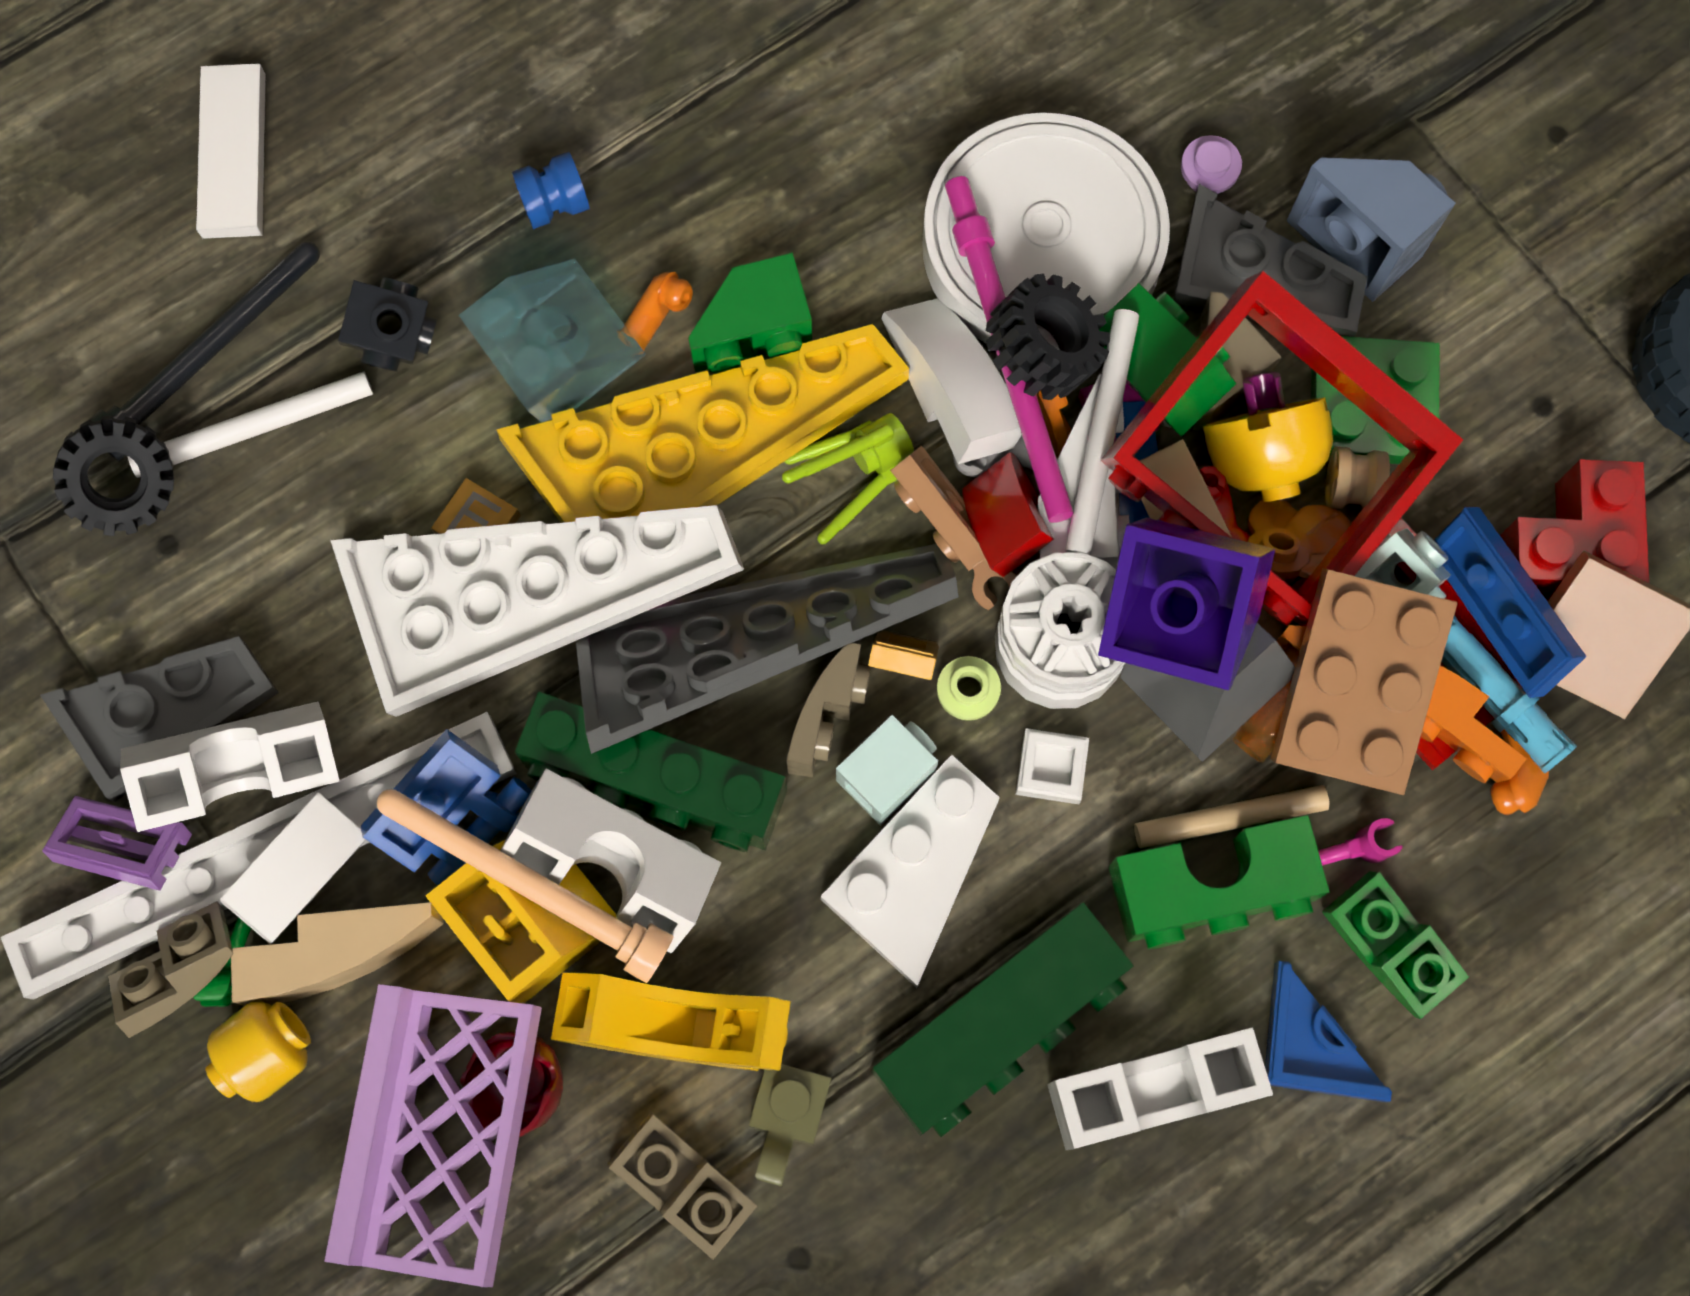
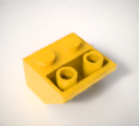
[426,840,616,1004]

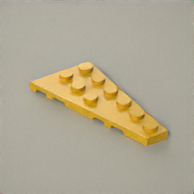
[496,324,909,523]

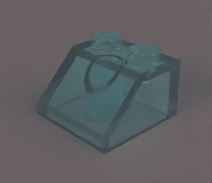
[459,259,647,422]

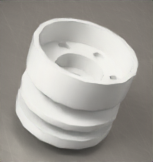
[995,552,1126,709]

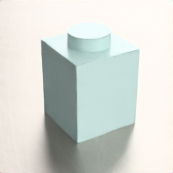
[836,715,938,826]

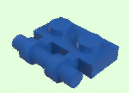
[361,729,532,886]

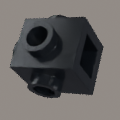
[338,278,437,372]

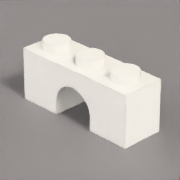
[120,702,339,832]
[500,769,721,953]
[1047,1027,1273,1150]

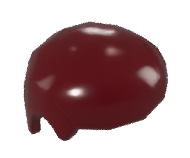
[460,1032,563,1140]

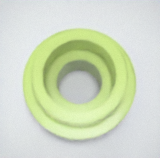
[937,656,1001,720]

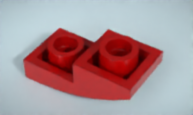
[962,452,1054,577]

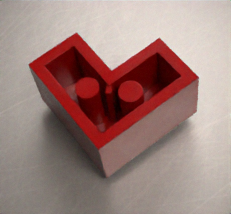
[1500,459,1650,602]

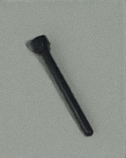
[87,242,320,462]

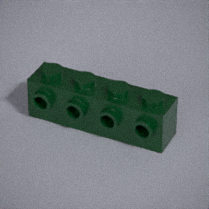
[515,692,787,852]

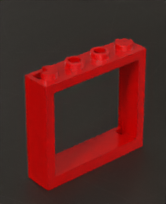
[1100,271,1463,626]

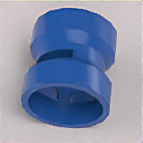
[512,152,590,229]

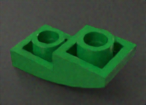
[1322,871,1469,1019]

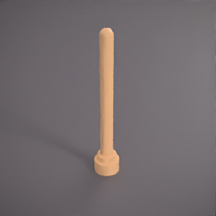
[377,789,674,983]

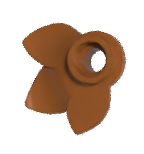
[1247,499,1350,584]

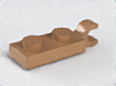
[890,446,1020,610]

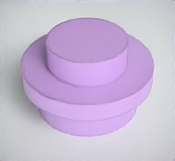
[1181,135,1242,194]

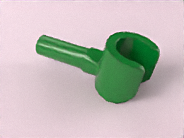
[193,917,251,1007]

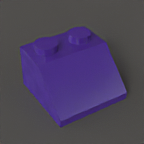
[1098,518,1275,690]

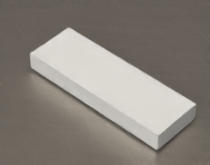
[196,64,266,239]

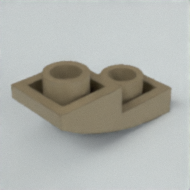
[786,643,871,778]
[108,901,233,1038]
[607,1112,757,1260]

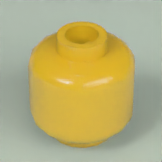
[205,1001,311,1102]

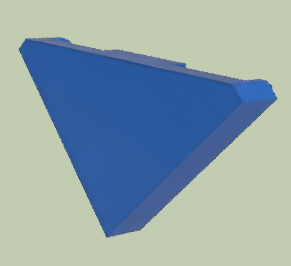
[1265,961,1392,1102]

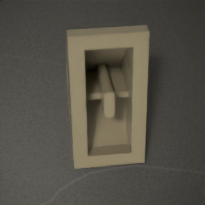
[1193,292,1281,431]

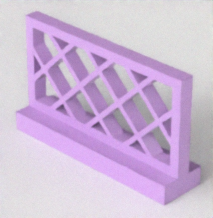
[324,984,542,1287]

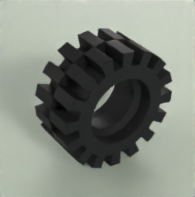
[985,273,1110,400]
[53,415,174,536]

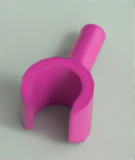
[1318,818,1403,866]

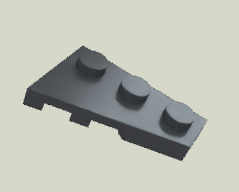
[1173,184,1367,337]
[40,636,279,802]

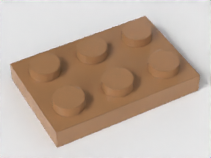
[1270,568,1458,795]

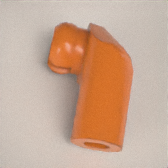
[616,272,693,355]
[1490,729,1549,815]

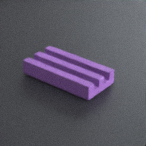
[42,796,192,891]

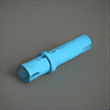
[1442,616,1577,774]

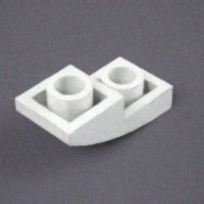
[220,792,366,945]

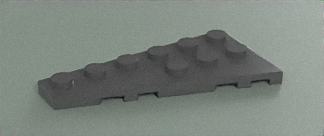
[576,544,959,754]

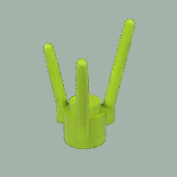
[782,413,914,545]

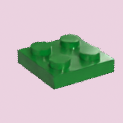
[1311,336,1440,464]

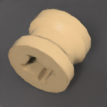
[1325,446,1390,509]

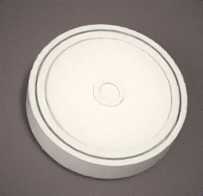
[922,113,1170,349]

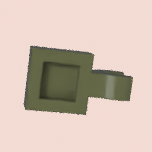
[749,1064,831,1187]

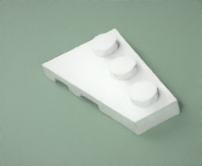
[821,755,1000,988]

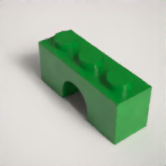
[1108,815,1329,949]

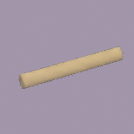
[1134,785,1329,849]

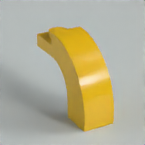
[551,973,791,1071]

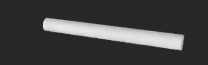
[1065,309,1139,556]
[128,371,373,478]

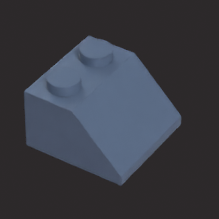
[1287,158,1456,302]

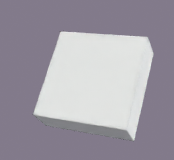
[1015,728,1089,804]

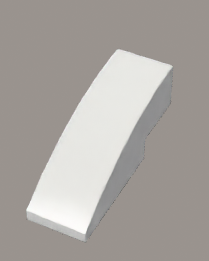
[881,298,1022,464]

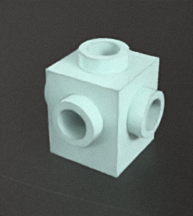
[1355,529,1451,599]

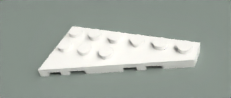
[330,505,744,717]

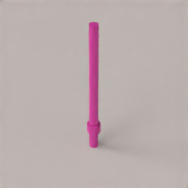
[945,176,1074,523]

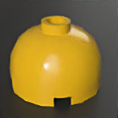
[1203,397,1333,502]

